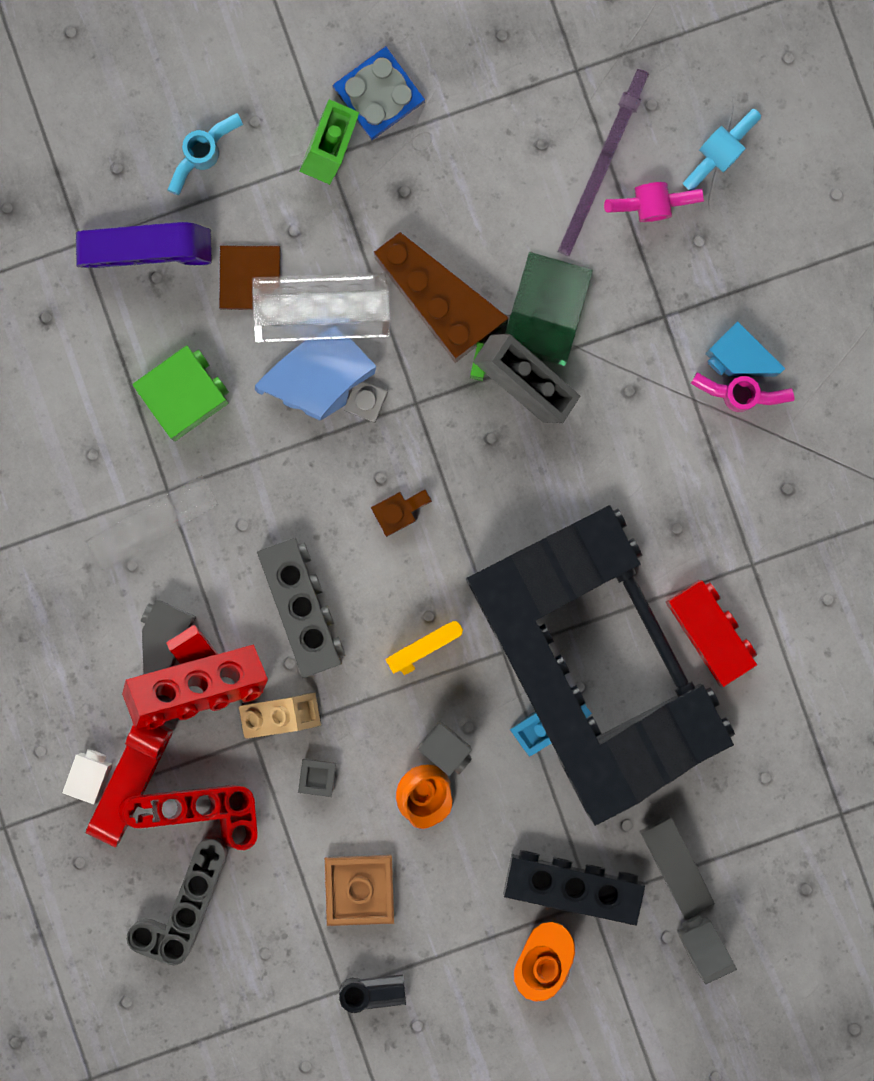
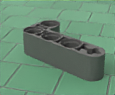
[126,836,228,966]

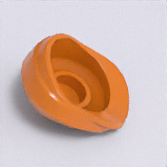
[396,765,452,829]

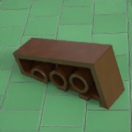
[373,232,509,363]

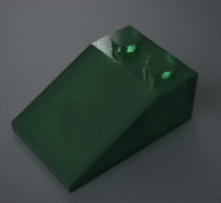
[505,252,593,366]

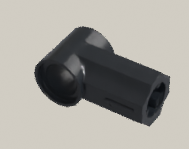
[339,974,406,1013]

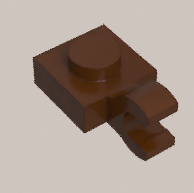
[371,490,432,537]

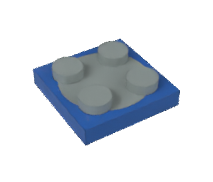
[332,46,425,141]

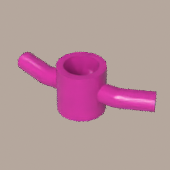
[604,182,704,222]
[690,372,794,412]

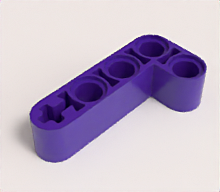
[76,222,212,268]

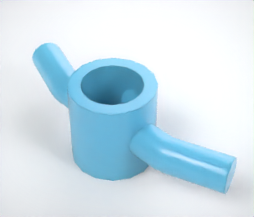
[683,109,761,191]
[167,113,243,195]

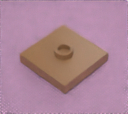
[324,855,394,926]

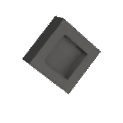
[298,759,336,797]

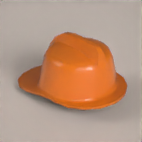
[514,922,575,1002]

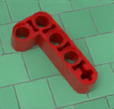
[85,724,173,848]
[118,785,258,851]

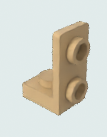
[239,693,321,739]

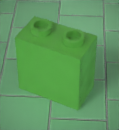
[132,345,229,442]

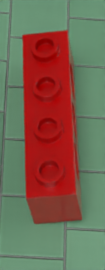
[122,644,268,730]

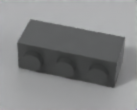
[473,334,581,423]

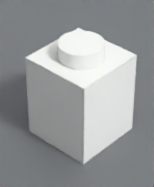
[62,750,113,805]

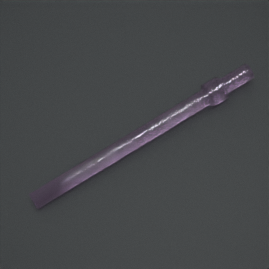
[557,69,649,257]

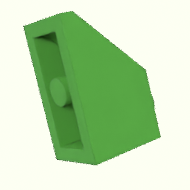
[299,99,360,185]

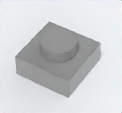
[344,382,388,423]

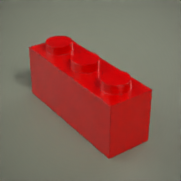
[665,580,757,687]

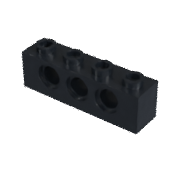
[503,850,645,926]

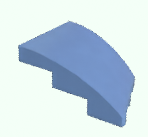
[255,321,377,421]

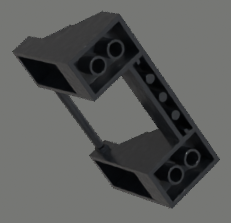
[466,505,735,826]

